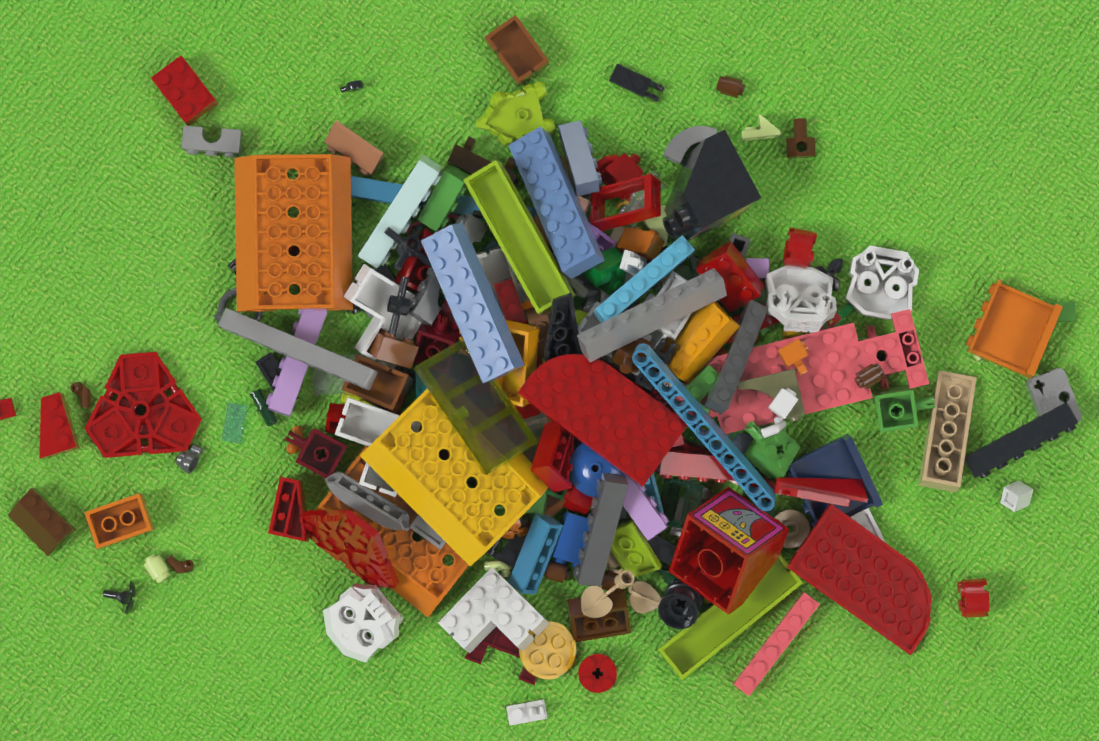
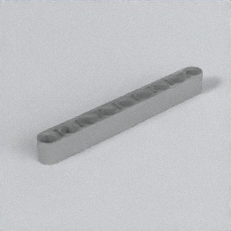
[217,308,378,390]

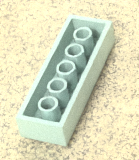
[358,155,443,268]

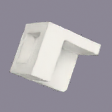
[1000,481,1033,512]

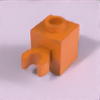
[777,339,809,375]

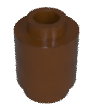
[716,75,745,98]
[854,363,885,390]
[543,560,570,583]
[601,570,625,592]

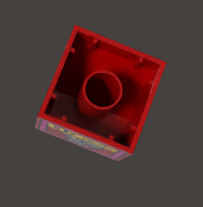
[669,487,789,615]

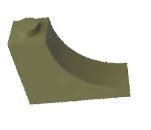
[737,369,805,422]

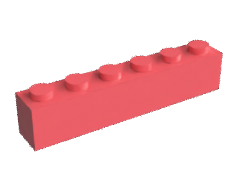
[732,592,820,696]

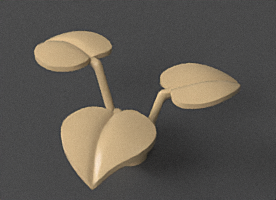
[581,550,661,618]

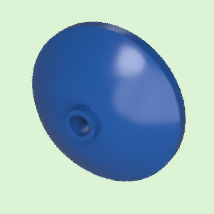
[569,443,626,497]

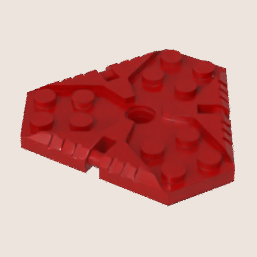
[84,352,203,458]
[301,510,399,588]

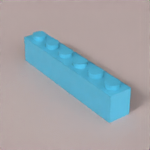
[593,235,695,323]

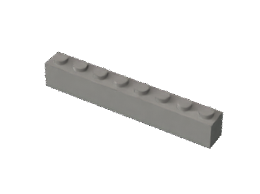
[577,268,727,362]

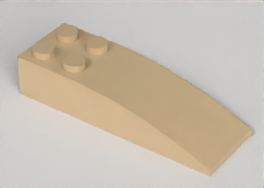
[918,370,977,492]

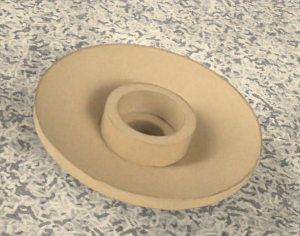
[775,510,810,548]

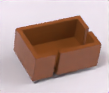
[484,15,549,87]
[341,355,414,415]

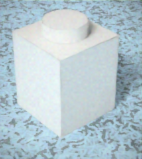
[768,388,799,419]

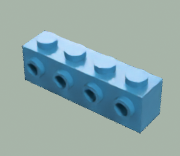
[508,514,563,594]

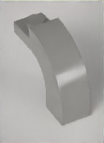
[663,126,717,165]

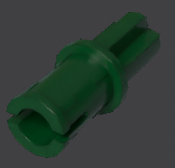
[250,389,277,427]

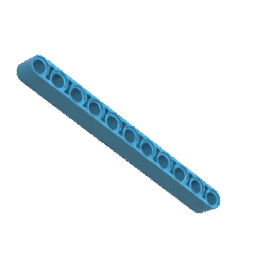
[351,176,537,220]
[632,343,776,511]

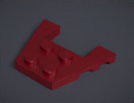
[464,626,536,686]

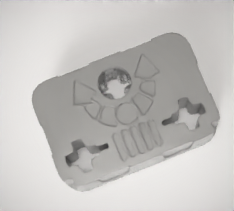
[1026,368,1082,422]

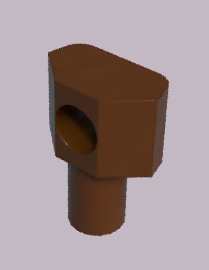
[786,118,816,159]

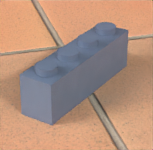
[559,120,602,196]

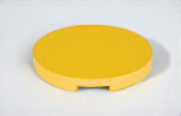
[519,621,576,679]

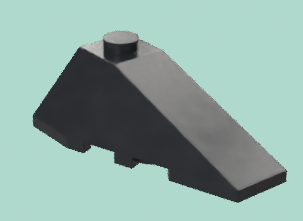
[544,293,582,362]

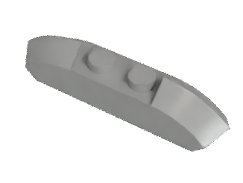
[325,472,410,531]

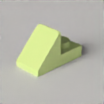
[740,114,781,141]

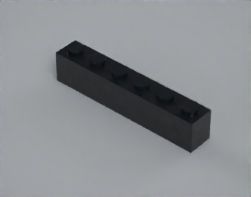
[965,402,1078,479]

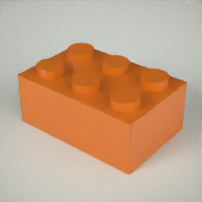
[84,493,155,549]

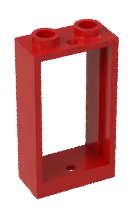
[590,174,661,231]

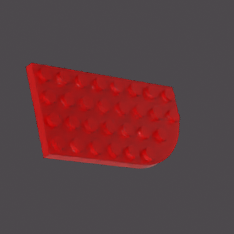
[516,354,688,487]
[786,504,932,655]

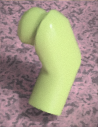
[484,560,512,577]

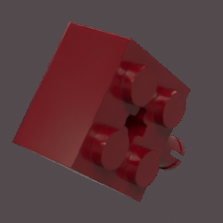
[413,311,462,375]
[285,428,347,478]

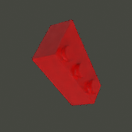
[39,392,80,459]
[531,421,574,492]
[268,477,309,542]

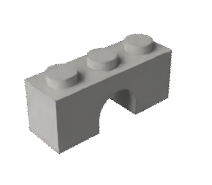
[182,126,243,158]

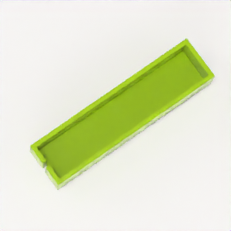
[464,160,576,315]
[657,555,803,680]

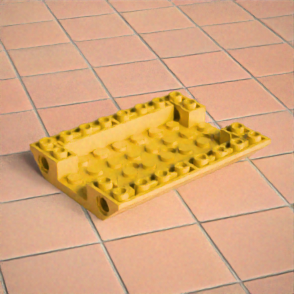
[360,373,548,566]

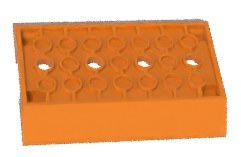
[235,154,353,312]
[316,446,469,617]

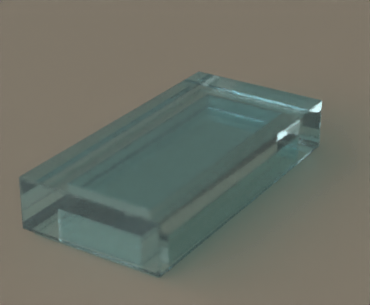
[222,403,248,444]

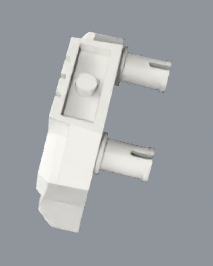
[845,246,919,320]
[765,266,837,333]
[323,583,403,663]

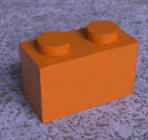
[617,227,665,261]

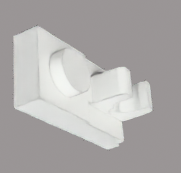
[620,250,647,276]
[506,699,548,725]

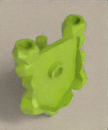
[475,81,556,146]

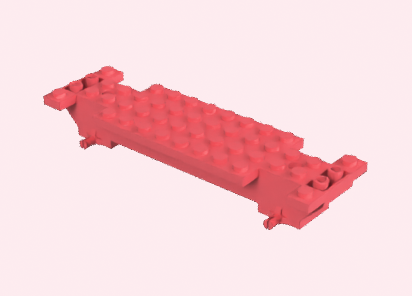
[654,309,929,447]

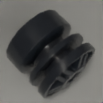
[658,579,704,630]

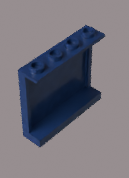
[786,433,883,528]

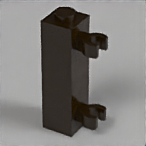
[447,137,519,188]

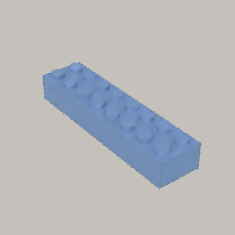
[508,126,604,279]
[421,223,525,383]

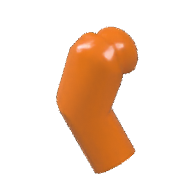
[286,426,304,454]

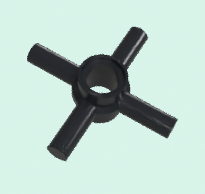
[384,224,432,270]
[387,276,411,335]

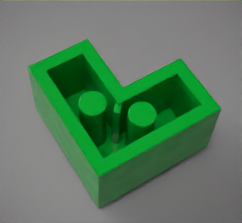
[581,247,626,296]

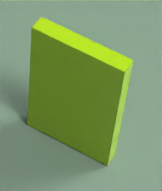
[611,520,662,577]

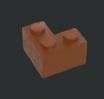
[367,328,419,369]

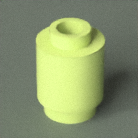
[143,554,170,583]

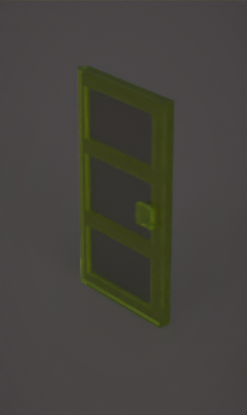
[414,339,539,475]

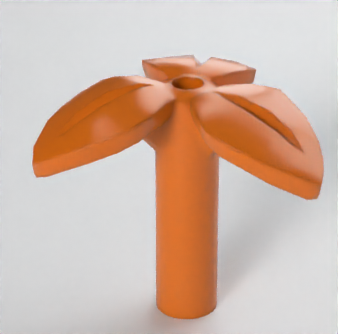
[502,519,530,539]

